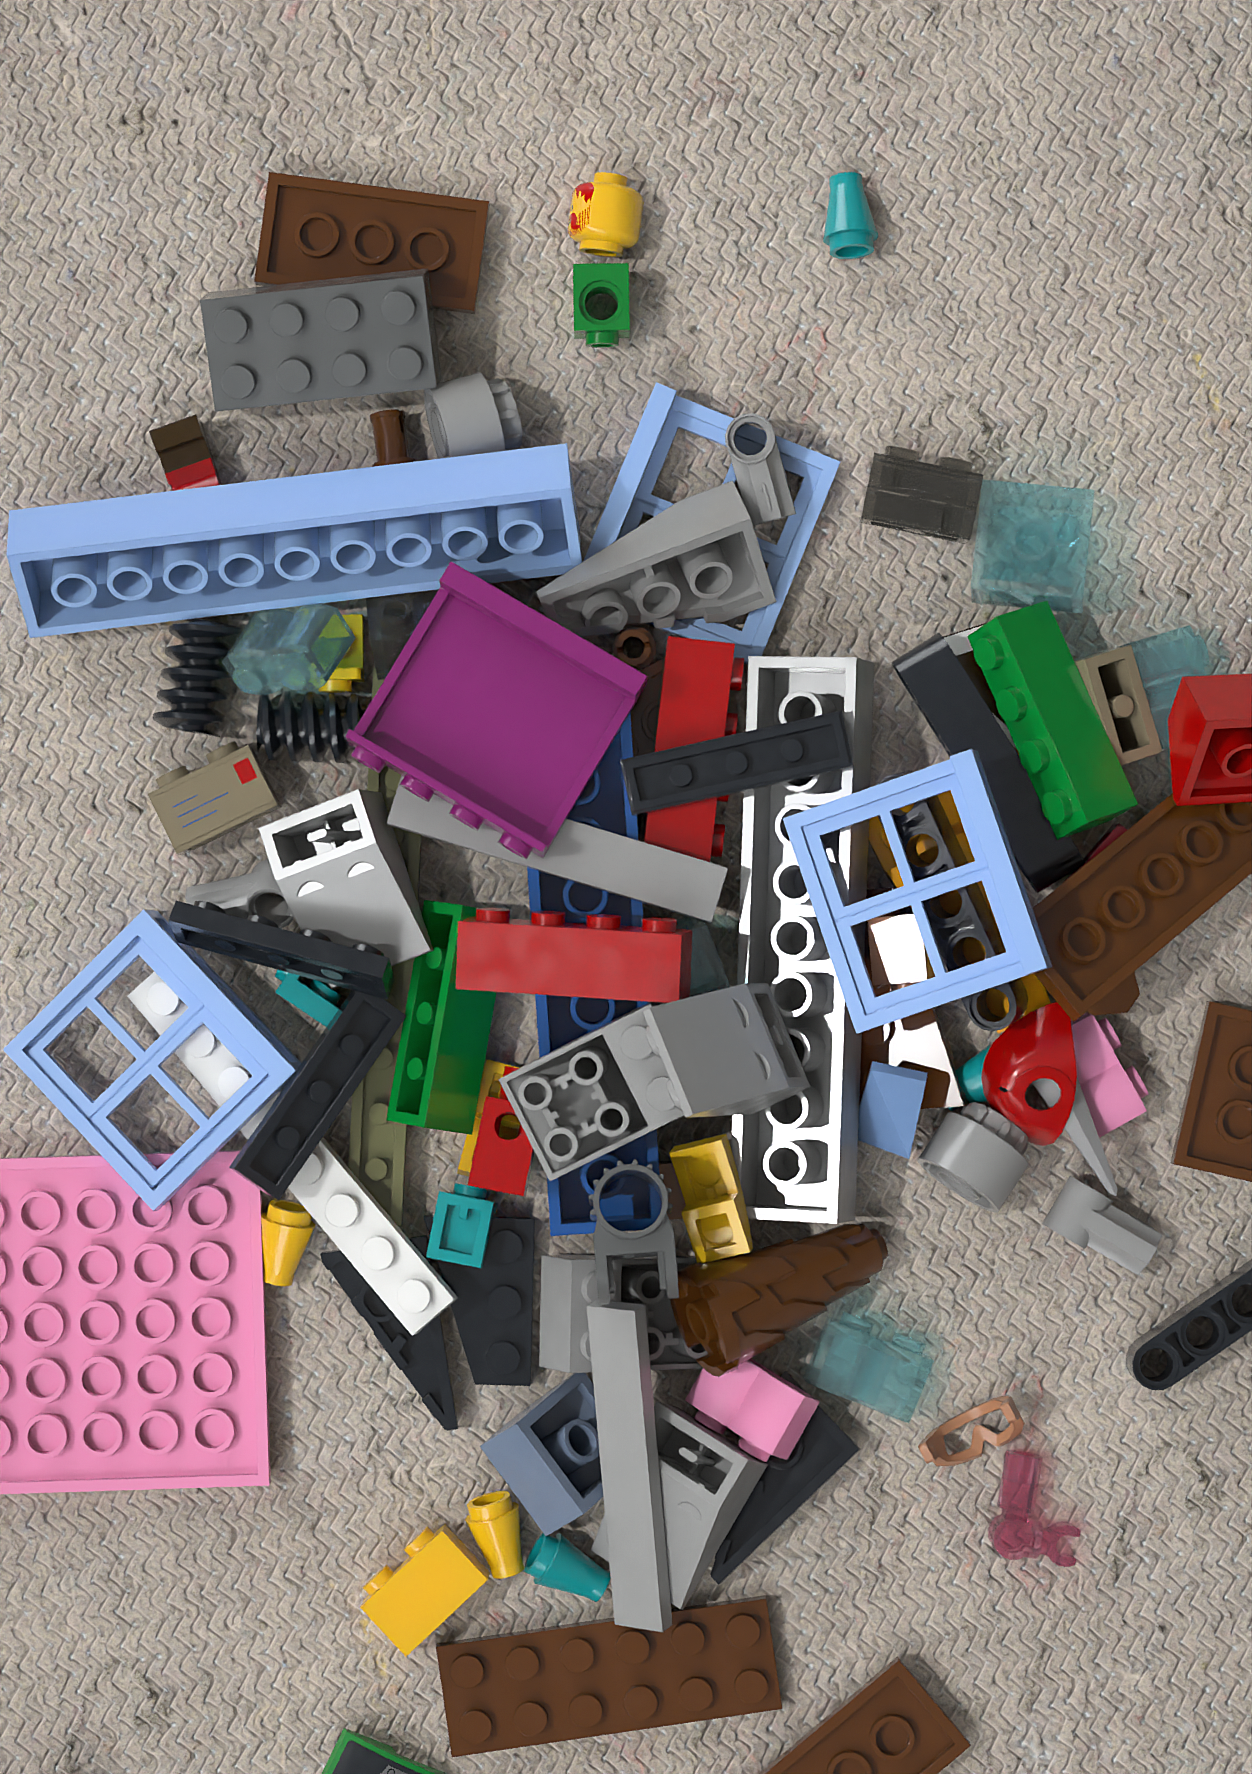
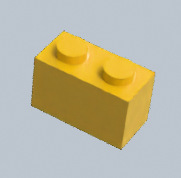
[360,1524,490,1657]

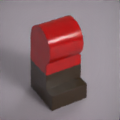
[149,414,222,491]

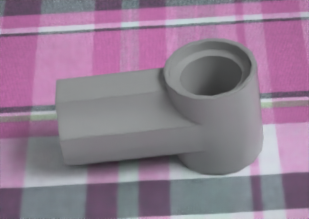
[725,413,796,526]
[185,859,294,929]
[1042,1176,1162,1276]

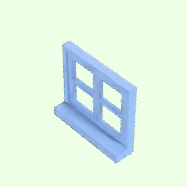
[583,382,840,665]
[783,749,1052,1034]
[3,909,301,1211]

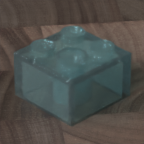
[970,479,1095,613]

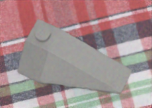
[536,481,776,637]

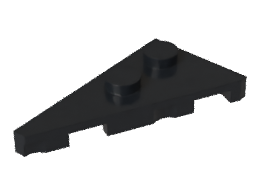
[320,1235,459,1431]
[710,1371,861,1585]

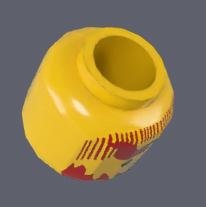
[568,172,644,257]

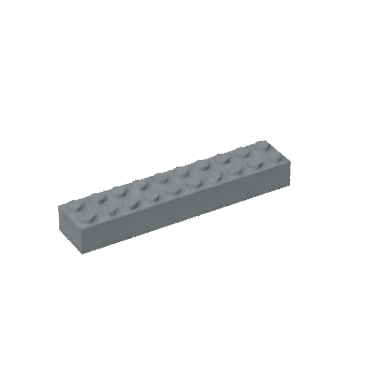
[731,656,875,1224]

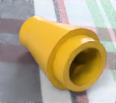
[261,1200,316,1286]
[465,1491,524,1579]

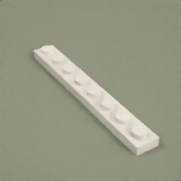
[127,971,458,1336]

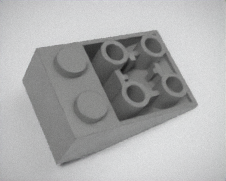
[258,789,434,988]
[643,983,810,1118]
[498,1002,684,1181]
[539,1254,708,1373]
[591,1402,768,1609]

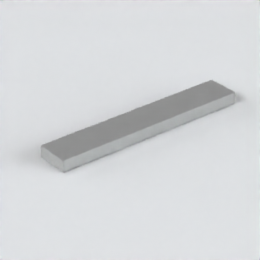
[387,775,728,923]
[586,1300,673,1632]

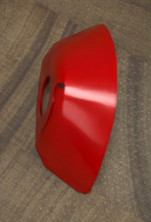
[981,1002,1077,1146]

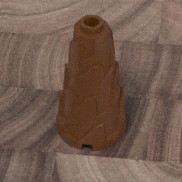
[670,1224,888,1377]

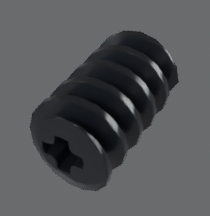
[153,618,241,737]
[256,690,372,764]

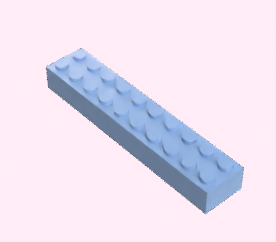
[7,443,583,638]

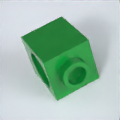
[573,263,630,348]

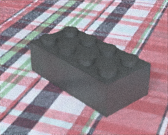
[200,268,442,412]

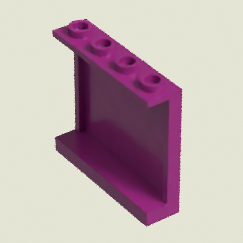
[345,562,647,860]

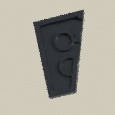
[424,1215,535,1386]

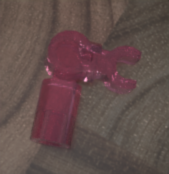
[988,1450,1081,1567]

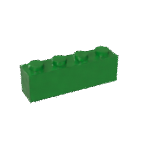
[967,600,1138,840]
[386,900,497,1135]

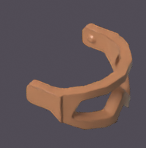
[918,1396,1025,1466]

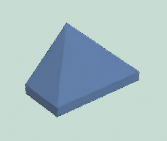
[858,1061,927,1159]

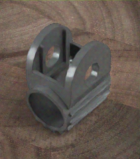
[589,1159,679,1305]

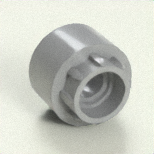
[424,372,522,459]
[917,1102,1029,1213]

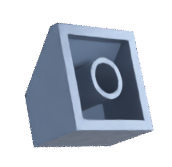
[480,1373,603,1536]

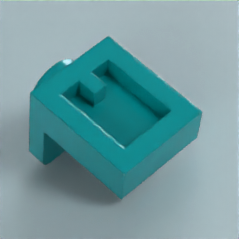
[274,970,342,1027]
[426,1183,498,1268]

